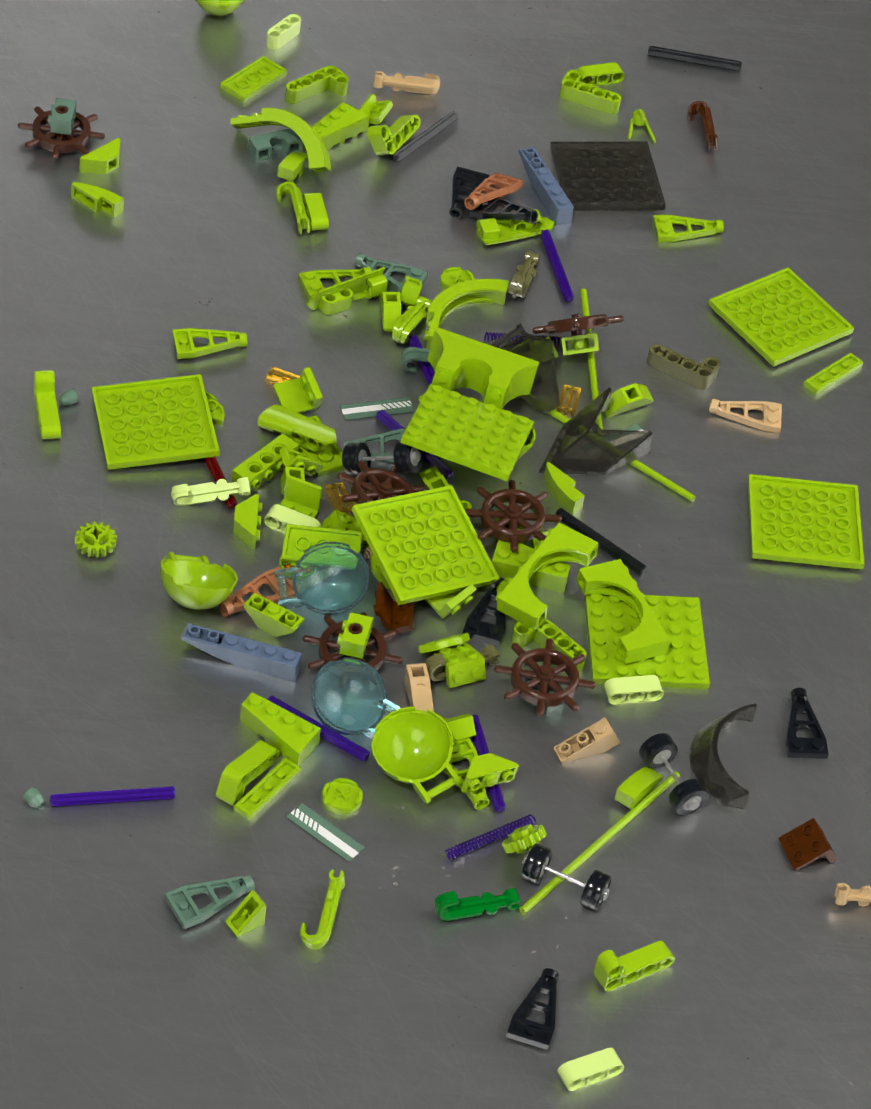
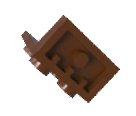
[373,582,415,634]
[779,818,838,871]

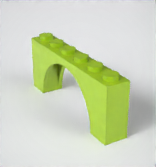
[496,522,599,630]
[576,559,671,664]

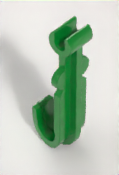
[435,888,521,921]

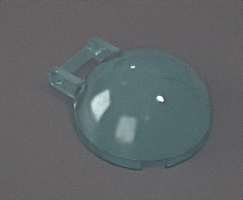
[274,542,369,616]
[311,657,401,739]

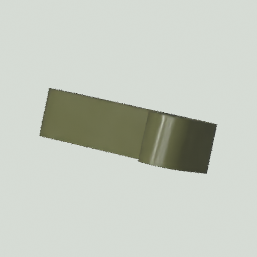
[647,344,720,390]

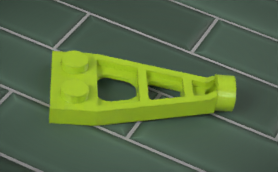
[653,214,724,242]
[298,267,372,300]
[172,328,248,359]
[443,737,490,810]

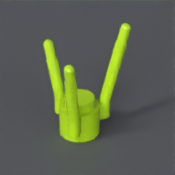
[628,109,656,143]

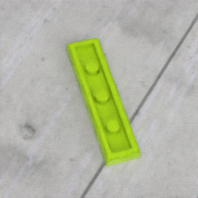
[803,353,863,395]
[233,757,301,821]

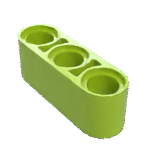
[577,62,625,86]
[303,192,329,231]

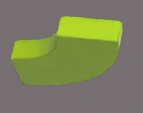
[205,391,225,426]
[418,633,470,653]

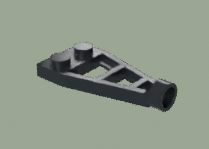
[449,166,490,219]
[468,197,538,224]
[462,577,505,646]
[785,688,829,759]
[506,968,559,1050]

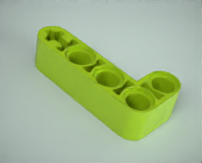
[285,65,349,104]
[559,69,621,115]
[368,114,421,156]
[34,370,61,440]
[512,618,587,672]
[216,740,280,807]
[593,941,675,992]

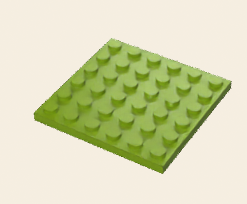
[708,267,854,367]
[91,374,220,470]
[400,384,534,481]
[748,474,865,570]
[351,485,500,605]
[584,594,710,689]

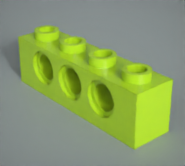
[231,433,299,492]

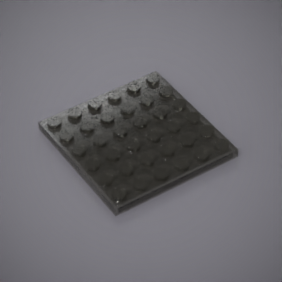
[550,141,666,211]

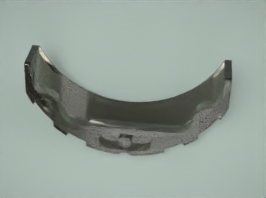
[689,704,757,809]

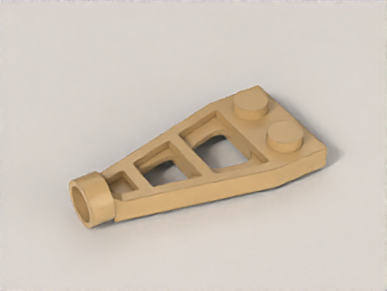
[709,398,782,433]

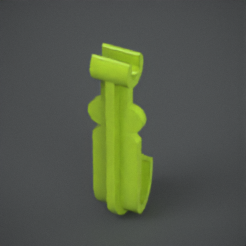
[277,181,311,234]
[392,296,432,345]
[300,869,345,949]

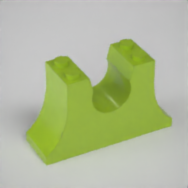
[427,327,539,409]

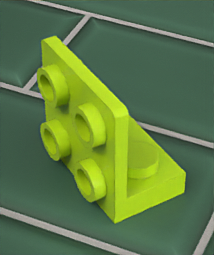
[273,367,323,413]
[280,475,322,519]

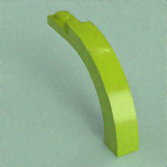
[230,108,331,172]
[424,279,509,349]

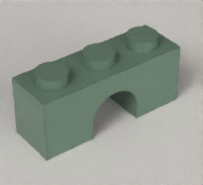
[248,129,303,162]

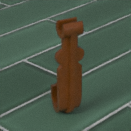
[688,101,718,150]

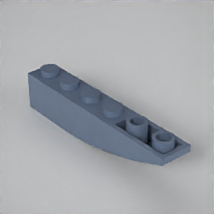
[519,147,574,225]
[182,623,302,683]

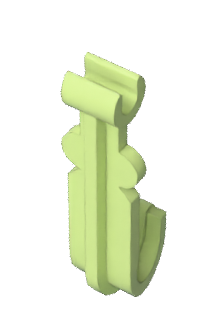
[171,477,251,506]

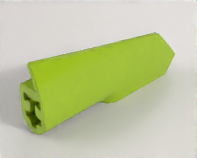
[476,209,555,245]
[306,267,388,315]
[258,404,337,451]

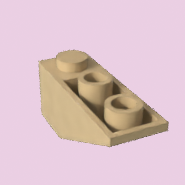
[404,663,434,712]
[553,717,621,764]

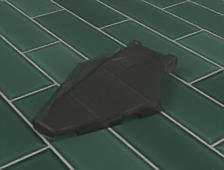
[490,323,560,415]

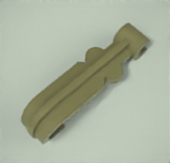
[507,251,540,299]
[424,644,500,682]

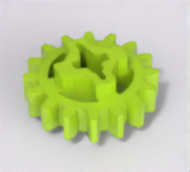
[75,521,117,558]
[502,824,547,854]

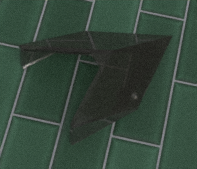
[539,387,653,475]

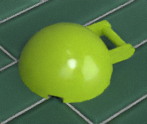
[160,552,238,610]
[371,707,461,804]

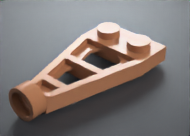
[464,173,523,210]
[219,567,300,617]

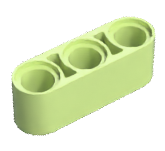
[266,14,301,50]
[264,504,322,534]
[604,675,664,705]
[557,1048,624,1091]

